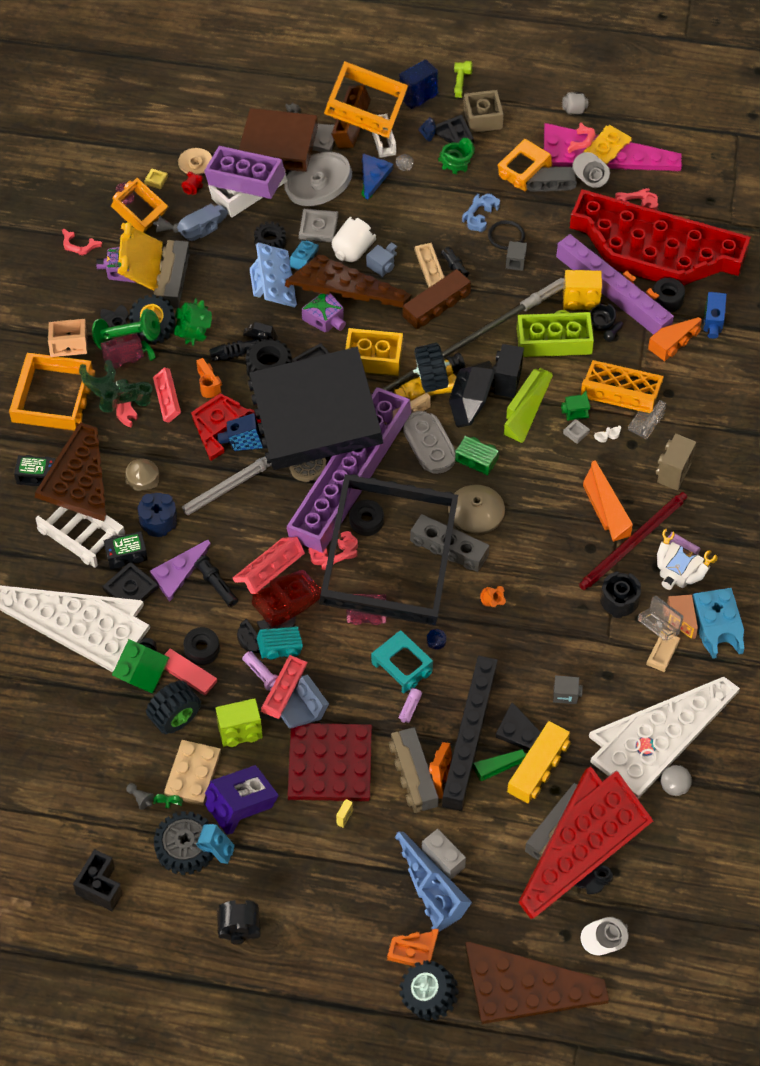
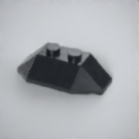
[449,361,495,428]

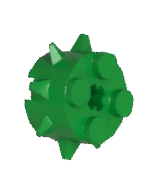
[174,298,212,346]

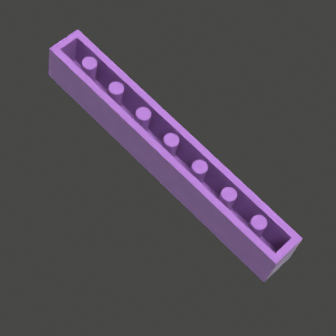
[556,234,674,335]

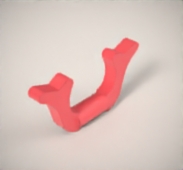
[567,123,596,153]
[62,229,102,255]

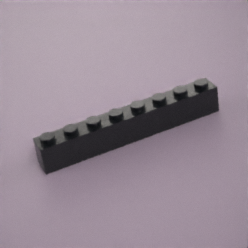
[442,656,498,811]

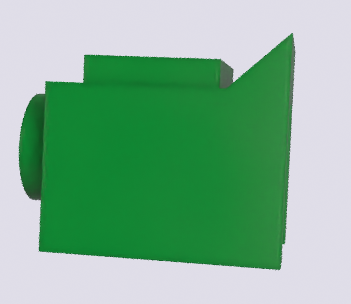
[561,391,590,421]

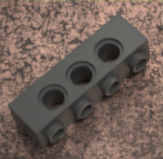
[410,514,490,572]

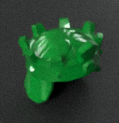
[438,138,475,174]

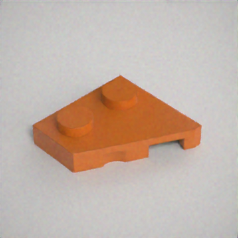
[429,742,452,799]
[387,929,439,967]

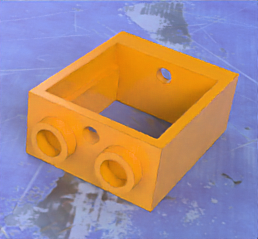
[111,178,168,233]

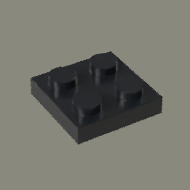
[103,562,158,601]

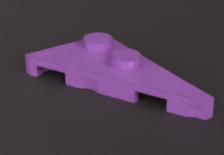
[150,540,211,601]

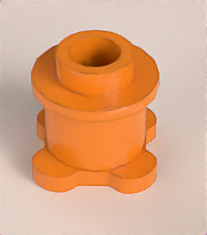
[480,586,506,607]

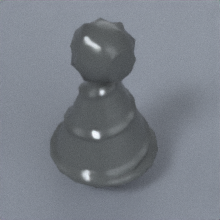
[153,216,179,233]
[126,783,154,810]

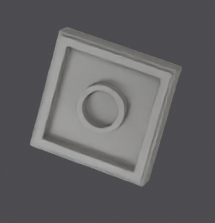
[299,209,338,242]

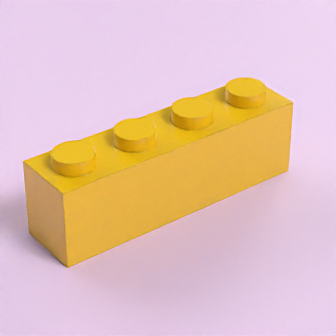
[507,721,571,804]

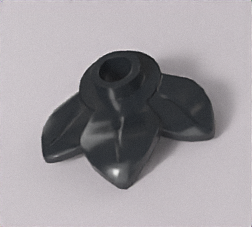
[100,305,129,327]
[574,865,613,895]

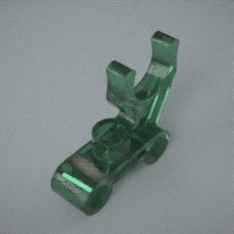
[79,360,153,412]

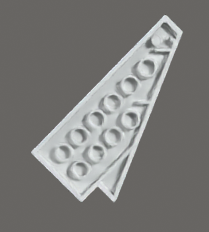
[0,586,150,672]

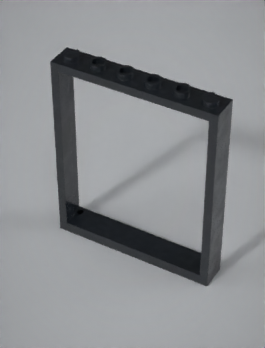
[319,474,459,626]

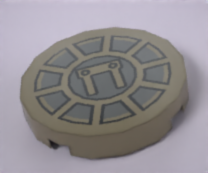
[289,458,326,482]

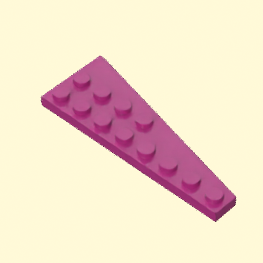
[544,124,682,171]

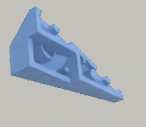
[395,832,472,932]

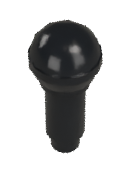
[603,321,623,342]

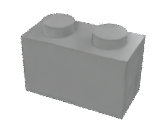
[422,829,466,880]

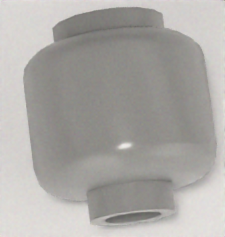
[562,92,588,114]

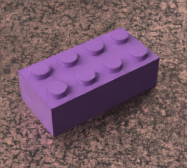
[204,146,285,199]

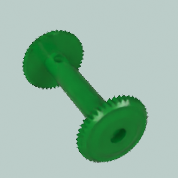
[92,309,160,350]

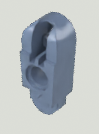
[177,204,228,241]

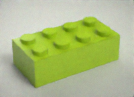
[517,312,594,357]

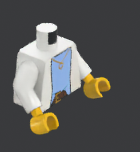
[657,529,718,590]

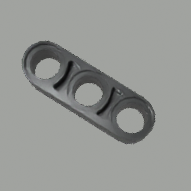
[526,167,577,192]

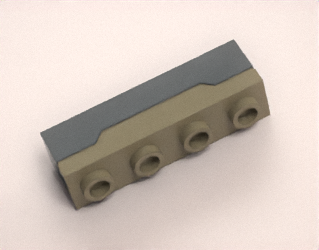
[154,240,190,308]
[388,727,438,813]
[525,783,577,861]

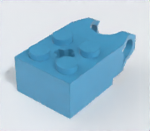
[692,588,745,659]

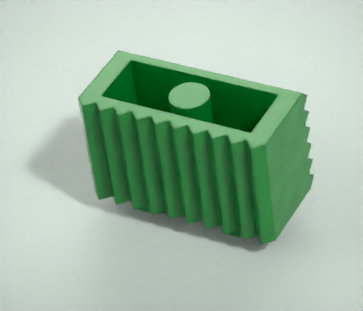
[455,436,499,475]

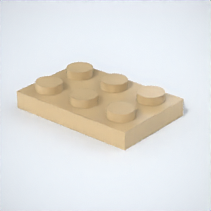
[164,740,221,806]

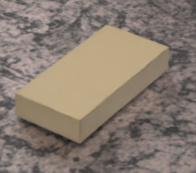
[646,631,680,672]

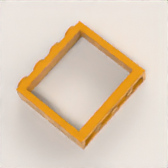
[324,61,408,138]
[9,353,95,431]

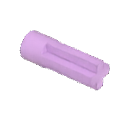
[668,532,700,555]
[399,688,422,723]

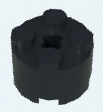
[600,571,641,618]
[217,900,261,944]

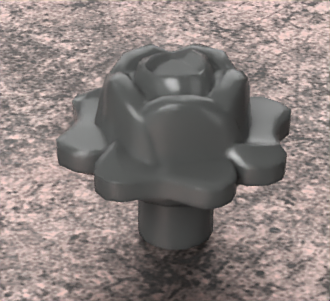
[285,102,301,113]

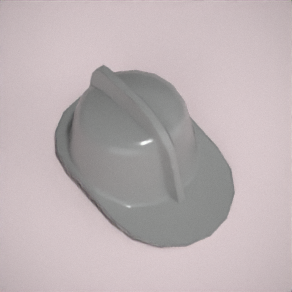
[573,152,610,188]
[581,917,629,955]

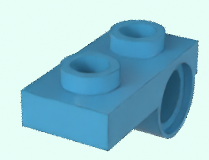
[290,240,319,270]
[196,824,235,864]

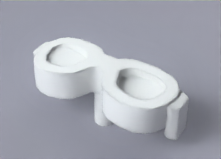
[594,425,621,442]

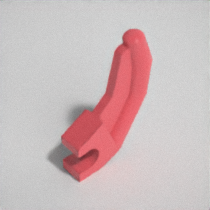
[116,388,138,428]

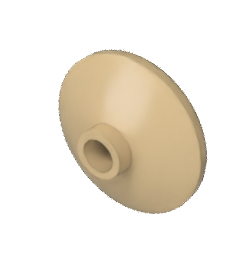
[178,148,212,175]

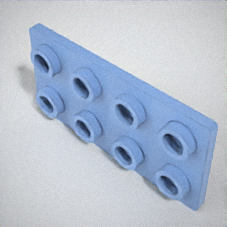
[249,242,297,307]

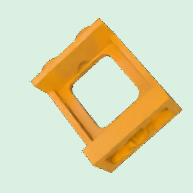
[498,139,552,191]

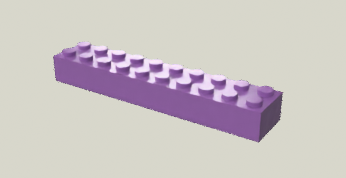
[287,387,411,553]

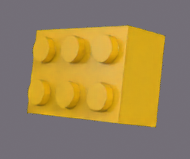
[345,328,403,376]

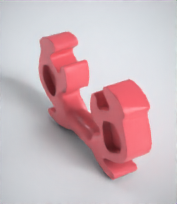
[615,188,659,210]
[308,531,358,570]

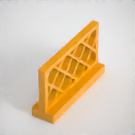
[581,360,664,414]

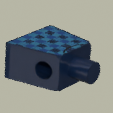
[218,414,264,451]

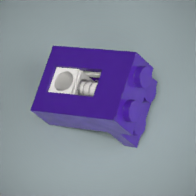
[205,765,279,835]

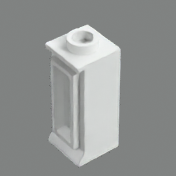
[372,114,396,158]

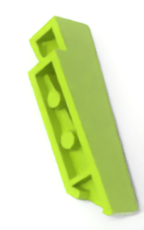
[504,368,553,443]

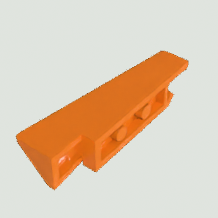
[583,460,633,542]

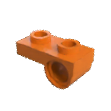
[196,358,222,398]

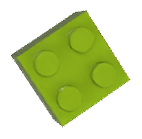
[215,698,262,747]

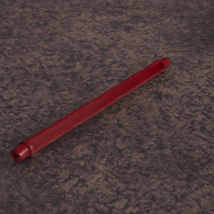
[579,492,687,590]

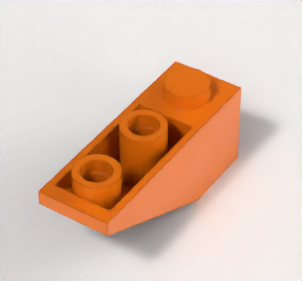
[648,318,702,361]

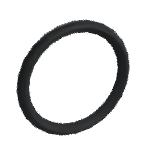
[488,220,525,250]

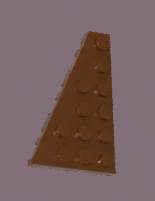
[35,422,106,521]
[465,942,609,1024]

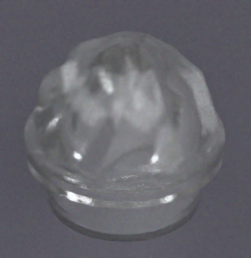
[396,154,413,171]

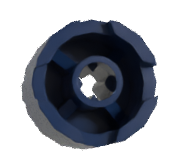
[138,493,178,537]

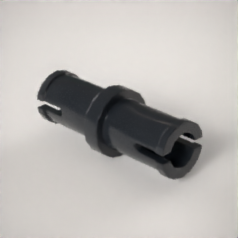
[441,247,469,277]

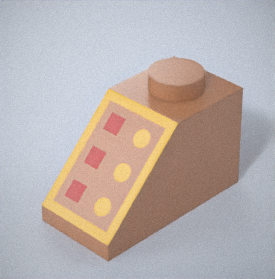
[664,595,698,639]

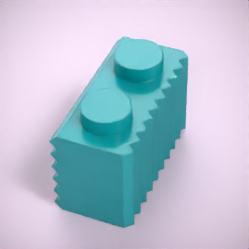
[257,627,303,660]

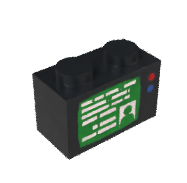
[14,455,56,486]
[103,531,148,569]

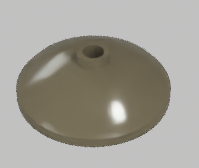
[448,485,505,534]

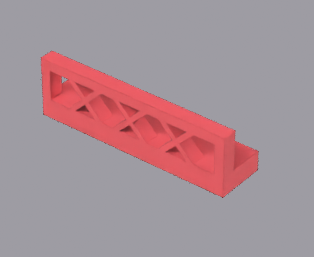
[233,537,305,594]

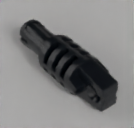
[209,338,259,361]

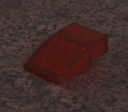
[252,570,321,627]

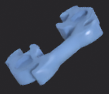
[462,194,500,232]

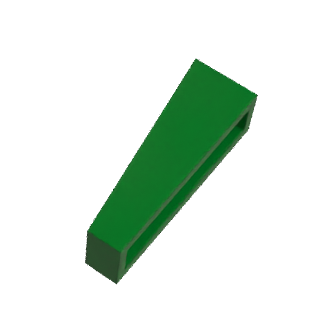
[473,749,526,782]

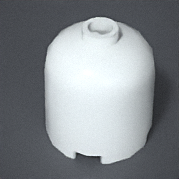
[332,217,376,262]

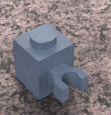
[366,242,397,277]

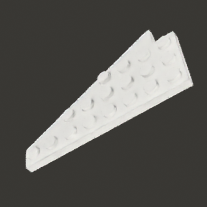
[589,677,740,799]

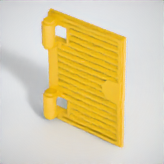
[118,222,163,291]

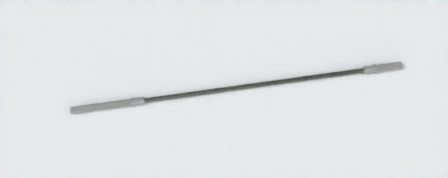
[182,278,564,515]

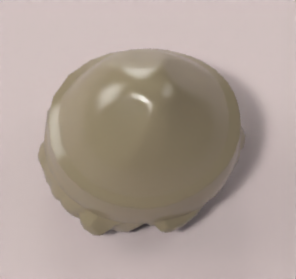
[125,459,159,491]

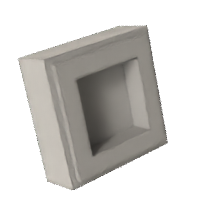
[563,419,590,444]

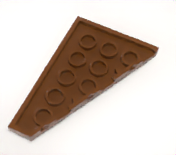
[285,254,412,308]

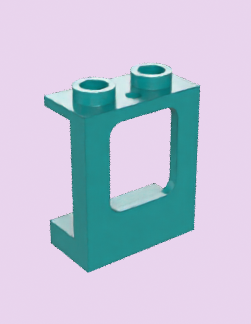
[371,630,433,694]

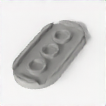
[403,411,456,473]

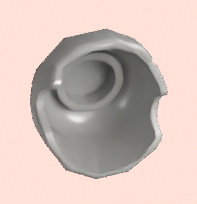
[661,765,692,796]

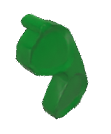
[137,341,155,361]
[153,794,183,808]

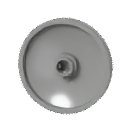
[284,152,352,206]

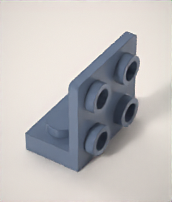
[281,675,329,728]

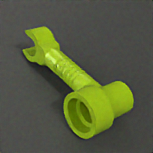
[454,61,472,98]

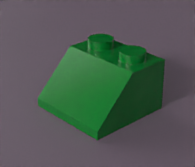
[112,639,170,694]

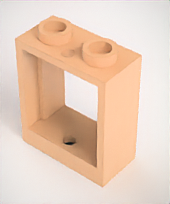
[48,319,87,357]

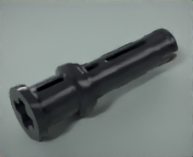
[194,555,238,607]

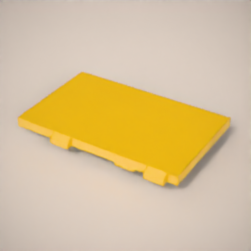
[583,125,632,165]

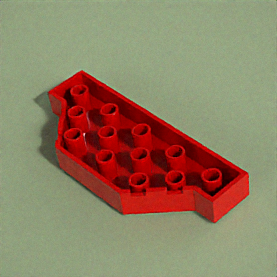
[570,189,751,285]

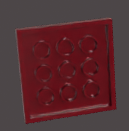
[288,723,372,801]

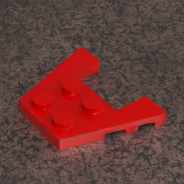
[191,393,261,461]

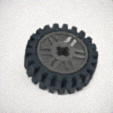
[154,811,213,875]

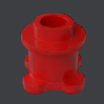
[181,171,203,195]

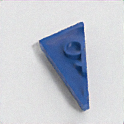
[362,154,393,199]

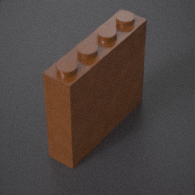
[239,108,318,172]

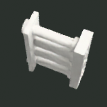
[36,507,125,568]

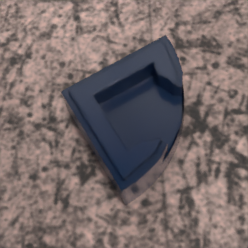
[418,117,436,142]

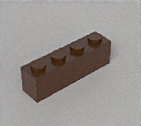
[331,85,371,149]
[403,269,471,330]

